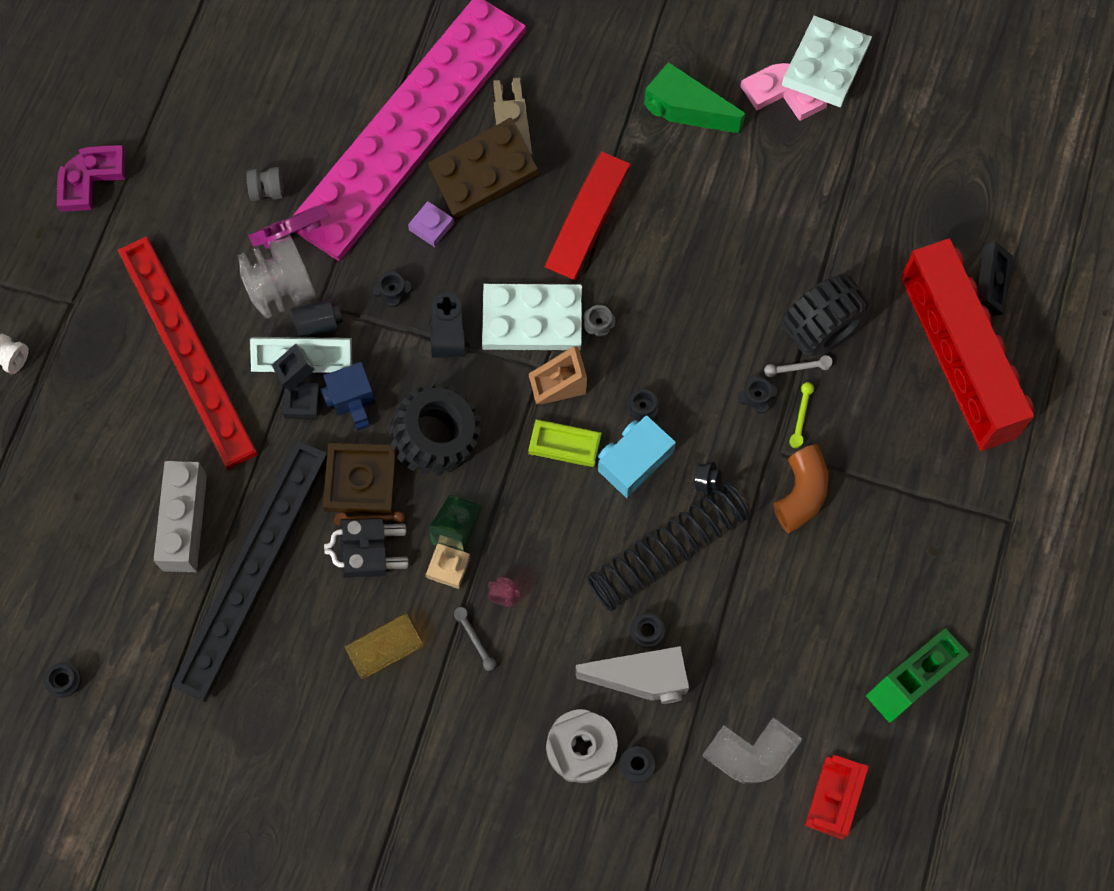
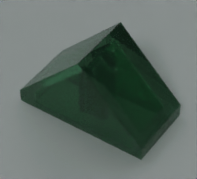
[429,495,481,552]

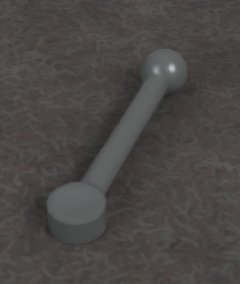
[454,607,496,671]

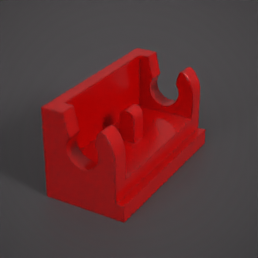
[804,755,869,839]

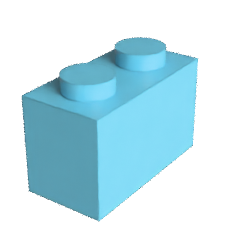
[598,415,676,498]

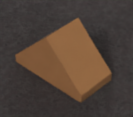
[529,346,587,405]

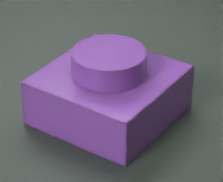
[408,201,454,247]

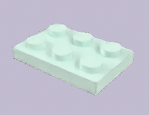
[782,16,872,108]
[482,284,582,350]

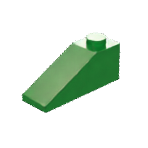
[644,62,745,133]
[866,628,969,723]

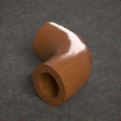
[773,444,829,533]

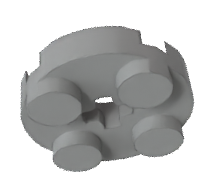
[546,709,618,783]

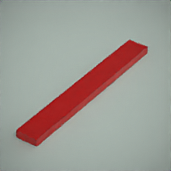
[118,236,258,470]

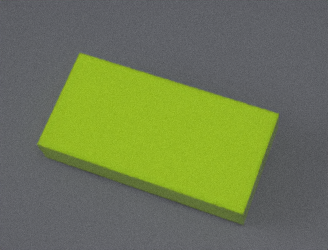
[528,419,601,467]

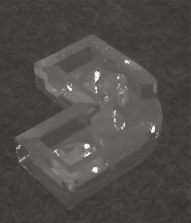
[702,718,802,783]

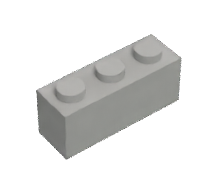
[154,461,207,572]

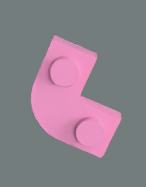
[740,63,827,121]

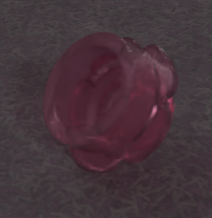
[487,577,520,607]

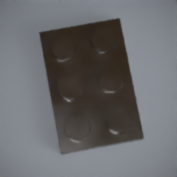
[428,117,541,220]

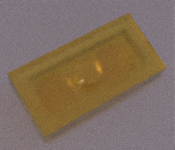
[344,614,423,679]

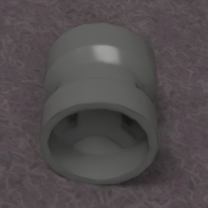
[246,167,284,202]

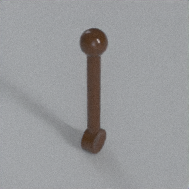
[334,510,406,527]

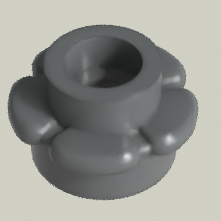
[583,305,615,337]

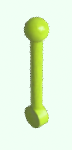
[789,382,814,448]

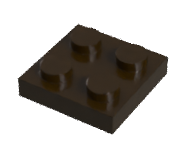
[323,443,397,514]

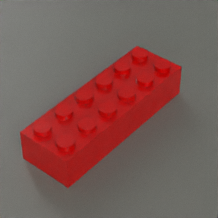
[900,238,1034,452]

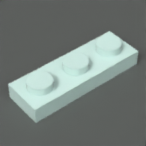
[250,337,352,372]

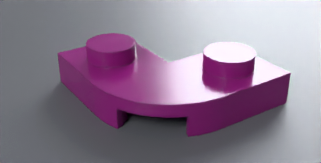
[57,145,125,212]
[248,204,330,249]

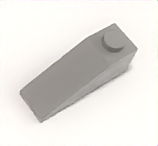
[576,646,689,704]

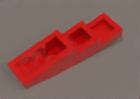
[545,151,631,281]

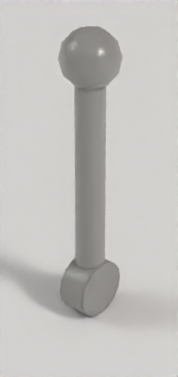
[764,355,832,377]

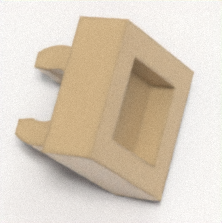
[426,543,471,589]

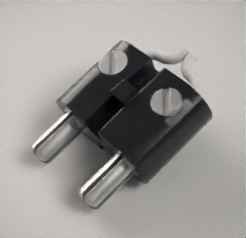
[324,518,409,578]

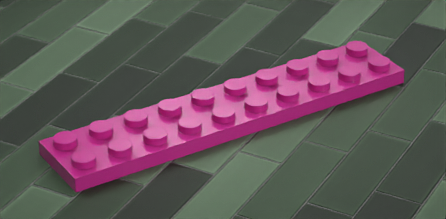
[293,0,526,262]

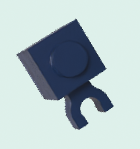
[321,362,376,431]

